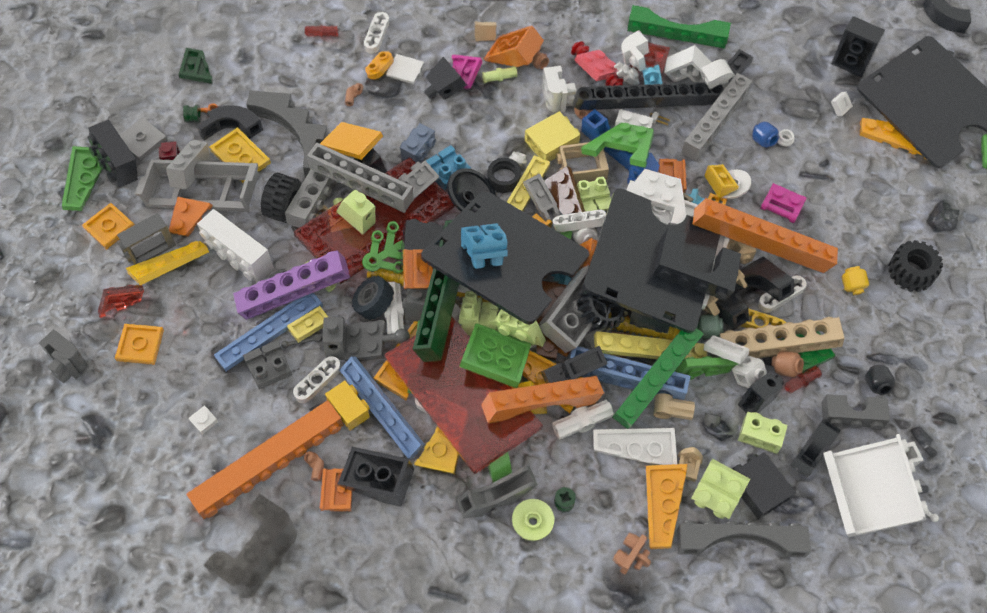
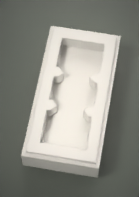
[704,336,749,364]

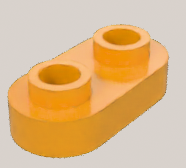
[365,51,394,79]

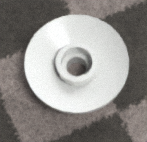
[723,170,751,199]

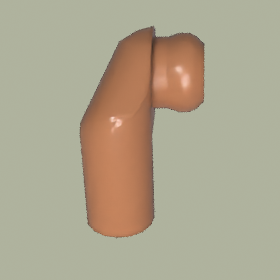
[345,83,363,106]

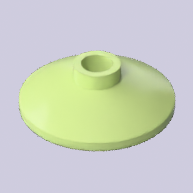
[512,499,554,541]

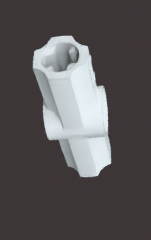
[384,282,405,334]
[552,400,614,440]

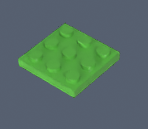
[459,323,531,388]

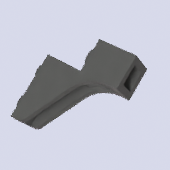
[456,466,538,518]

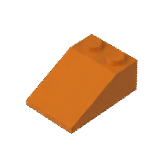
[484,25,544,67]

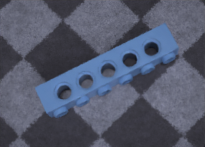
[570,346,691,400]

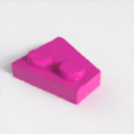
[451,54,483,89]

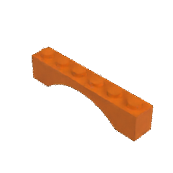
[481,376,604,423]

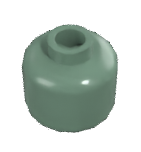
[697,314,724,340]

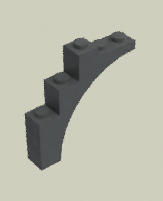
[246,90,330,178]

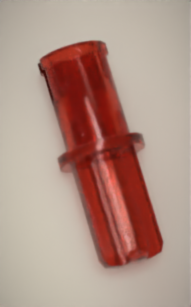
[304,24,338,38]
[784,366,822,393]

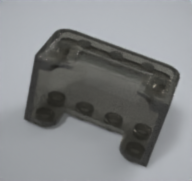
[203,493,297,598]

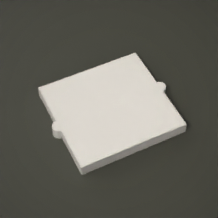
[386,54,424,84]

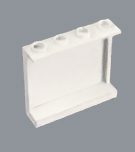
[823,434,929,537]

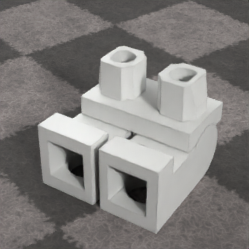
[542,66,576,112]

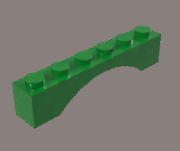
[627,5,731,49]
[612,328,704,429]

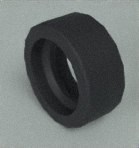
[487,157,521,193]

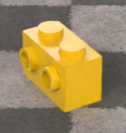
[325,381,370,431]

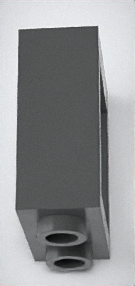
[117,213,176,265]

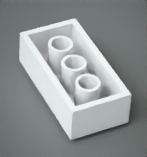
[197,209,274,283]

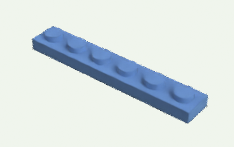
[214,293,323,372]
[339,356,425,459]

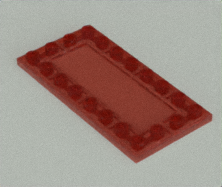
[294,157,455,285]
[384,316,543,475]

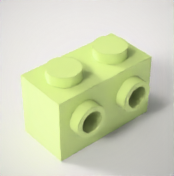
[738,412,788,454]

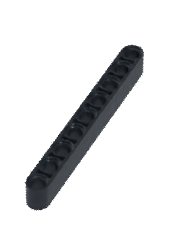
[573,82,724,110]

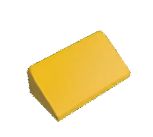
[705,164,739,198]

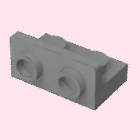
[398,160,439,199]

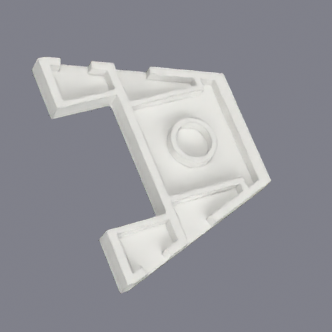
[628,169,687,225]

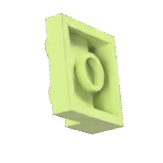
[494,309,546,346]
[691,459,750,519]

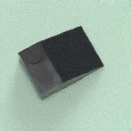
[338,447,415,507]

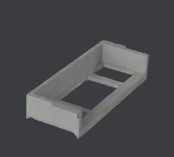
[135,160,260,212]

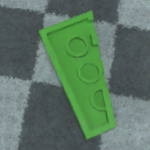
[62,146,102,211]

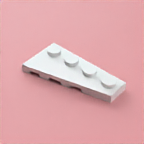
[593,428,677,465]

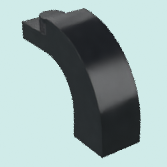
[924,0,971,33]
[197,105,263,141]
[790,419,841,478]

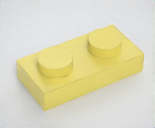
[287,306,328,343]

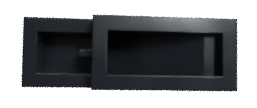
[541,346,608,384]

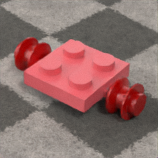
[571,41,624,86]

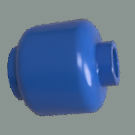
[752,121,779,148]

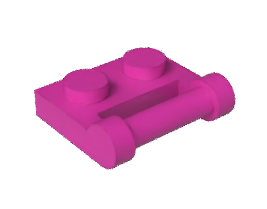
[760,183,807,223]

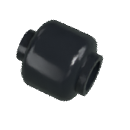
[865,365,895,395]

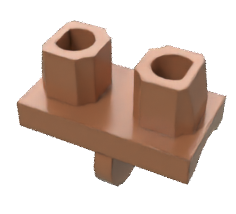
[613,532,651,575]

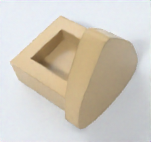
[475,22,496,42]
[678,447,703,482]

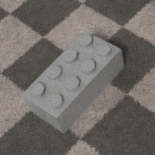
[538,265,596,353]

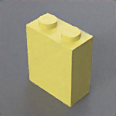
[525,111,580,161]

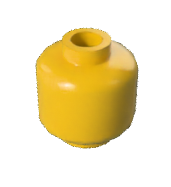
[841,266,870,295]

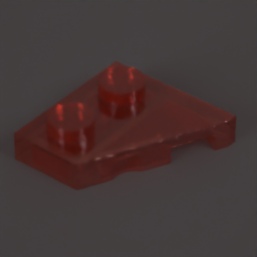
[98,285,144,318]

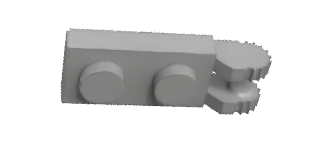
[523,174,561,225]

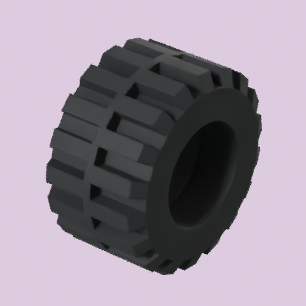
[261,172,301,223]
[888,240,943,292]

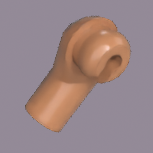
[304,451,324,481]

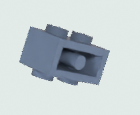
[400,123,436,166]

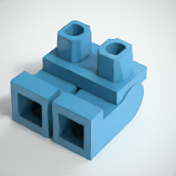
[426,145,471,191]
[461,223,508,269]

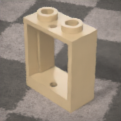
[556,142,609,184]

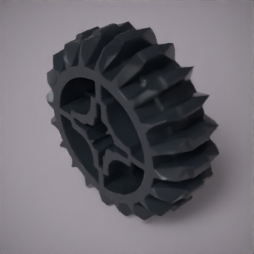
[577,286,629,331]

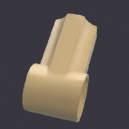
[653,393,695,420]

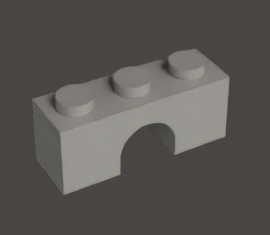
[166,140,211,189]

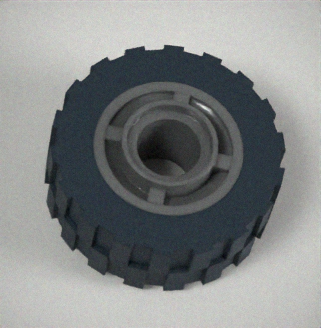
[352,276,394,320]

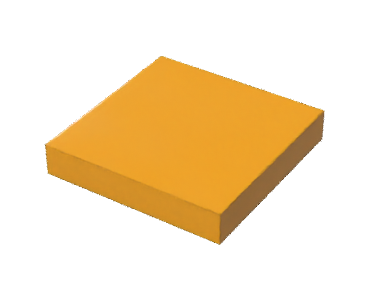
[82,203,135,250]
[115,323,164,365]

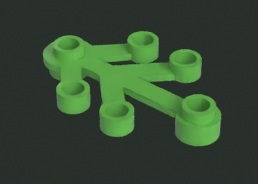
[362,221,403,274]

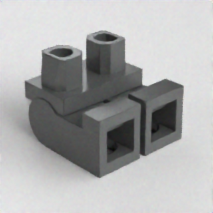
[39,329,87,383]
[243,340,292,390]

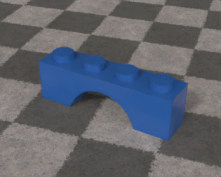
[581,109,634,171]

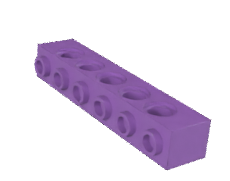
[233,250,350,320]

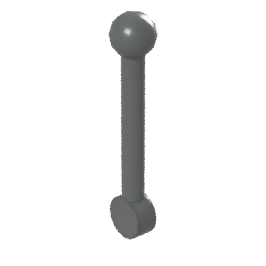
[281,334,322,349]

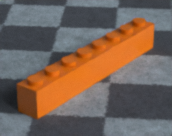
[693,198,838,273]
[186,400,344,520]

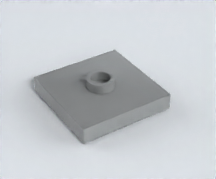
[120,117,167,161]

